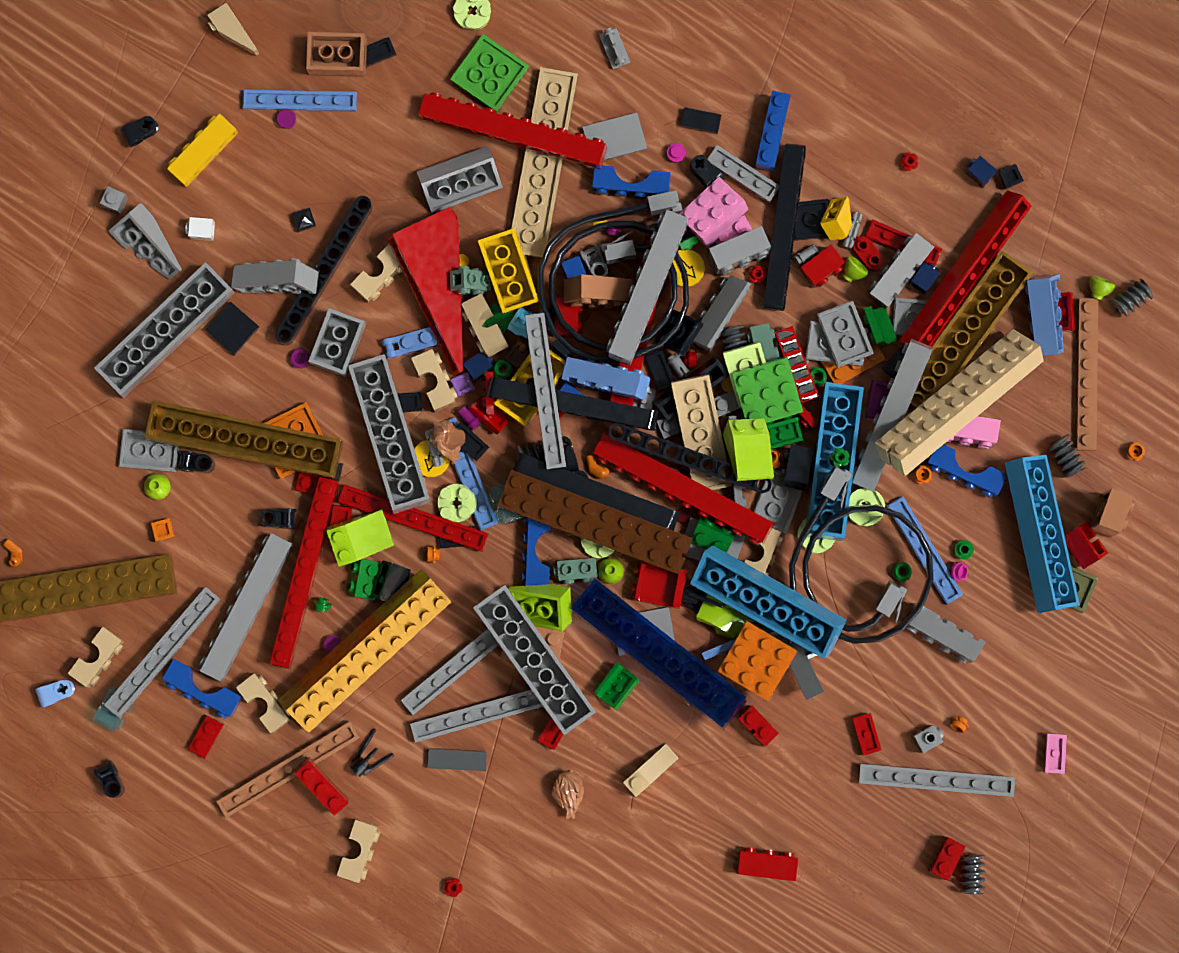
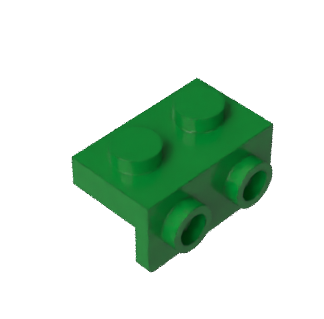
[863,306,897,348]
[766,415,803,450]
[691,516,736,553]
[346,559,382,601]
[594,663,640,711]

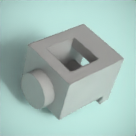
[912,725,944,753]

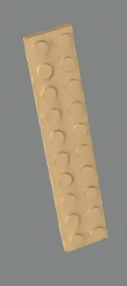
[511,67,578,258]

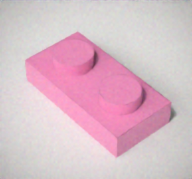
[715,215,752,245]
[1044,734,1067,774]

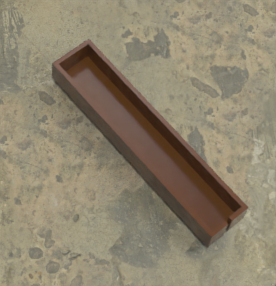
[497,470,692,574]

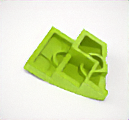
[696,594,755,640]

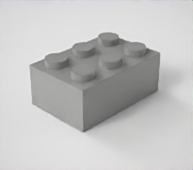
[708,226,771,276]
[308,308,366,377]

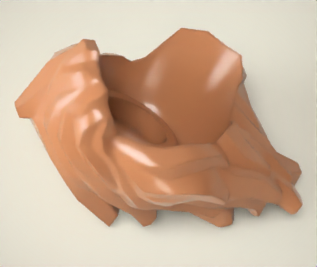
[430,420,465,464]
[551,769,584,819]

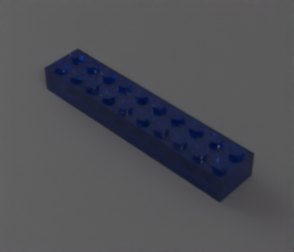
[571,579,748,731]

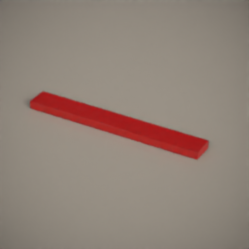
[338,484,489,552]

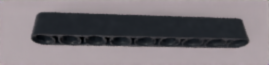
[764,143,806,311]
[276,196,373,346]
[487,377,658,431]
[608,423,772,493]
[513,452,680,531]

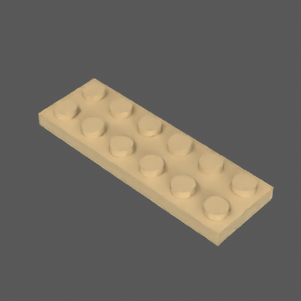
[671,374,732,490]

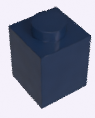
[966,156,997,188]
[909,262,940,295]
[463,351,494,382]

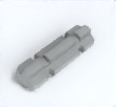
[842,212,863,249]
[425,429,444,467]

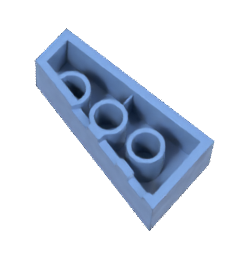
[1025,274,1064,356]
[561,357,650,400]

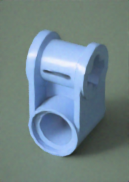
[35,680,75,708]

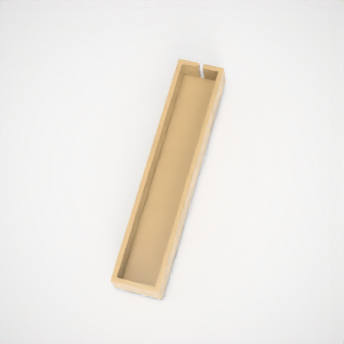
[875,329,1044,476]

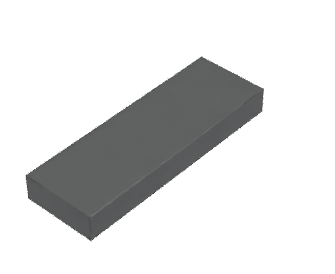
[788,642,824,700]
[428,749,487,771]

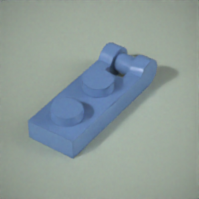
[382,327,438,359]

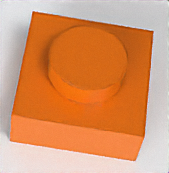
[151,518,175,542]

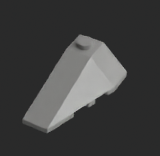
[109,203,182,280]

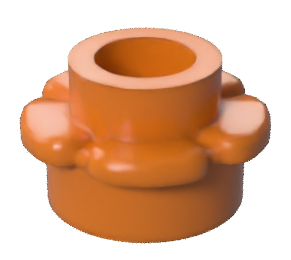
[1126,442,1145,461]
[913,465,932,484]
[427,545,439,564]
[950,716,969,733]

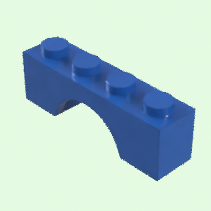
[755,90,791,172]
[592,165,671,199]
[926,444,1007,498]
[522,517,552,586]
[163,659,243,719]

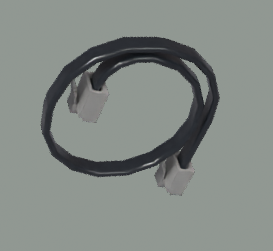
[789,465,934,644]

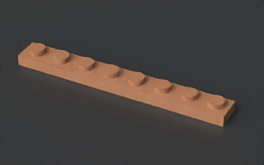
[1076,298,1098,451]
[216,721,360,818]

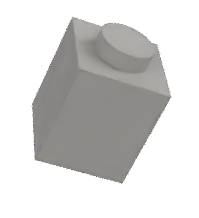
[100,186,128,215]

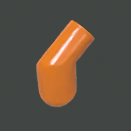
[586,455,609,479]
[3,539,23,567]

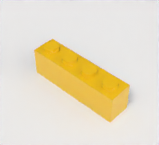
[167,114,238,187]

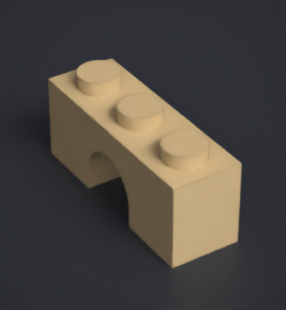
[350,244,402,303]
[461,293,509,357]
[411,349,457,412]
[744,528,783,576]
[68,627,124,688]
[236,673,291,734]
[337,819,381,883]

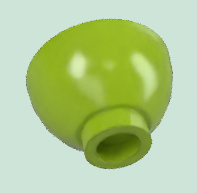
[842,256,868,282]
[1089,276,1115,300]
[144,473,171,500]
[597,558,624,584]

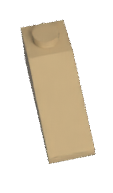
[207,3,259,56]
[623,744,679,797]

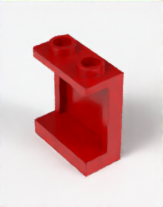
[631,562,687,609]

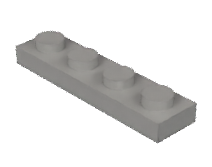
[707,145,779,203]

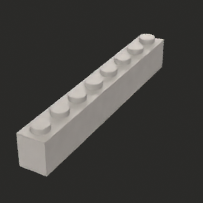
[852,339,933,492]
[199,533,293,682]

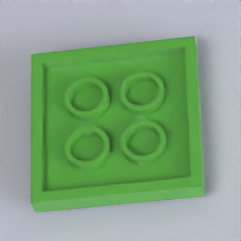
[450,34,529,113]
[732,356,803,423]

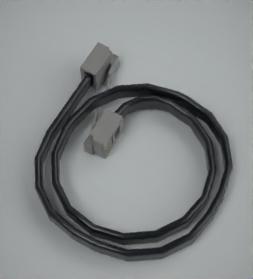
[538,190,689,363]

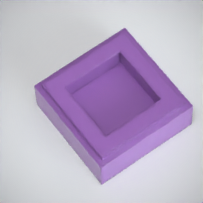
[450,372,475,397]

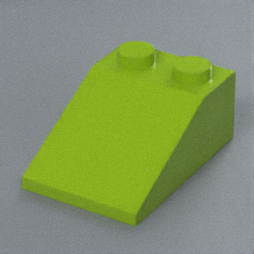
[723,418,774,481]
[327,509,394,567]
[508,584,572,632]

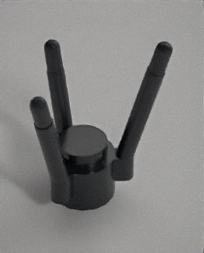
[681,587,724,614]
[349,729,394,777]

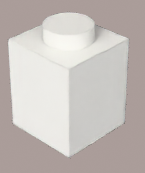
[186,217,215,241]

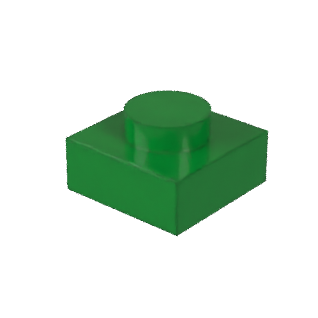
[678,232,698,250]

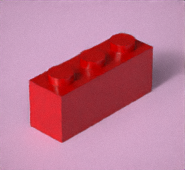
[294,756,349,816]
[737,847,798,881]

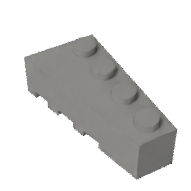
[869,233,934,308]
[231,258,318,294]
[906,603,986,664]

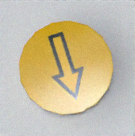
[668,250,705,287]
[415,439,450,477]

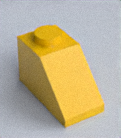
[820,196,852,241]

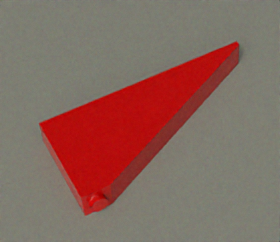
[386,207,463,375]

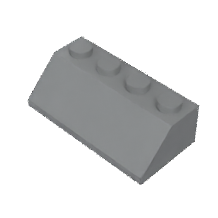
[417,146,503,213]
[692,275,751,354]

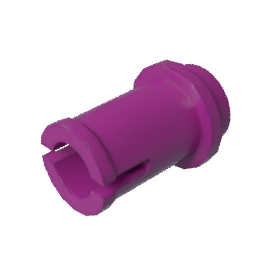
[457,406,481,431]

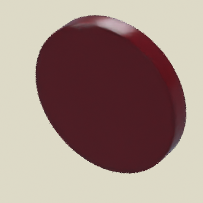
[677,508,690,523]

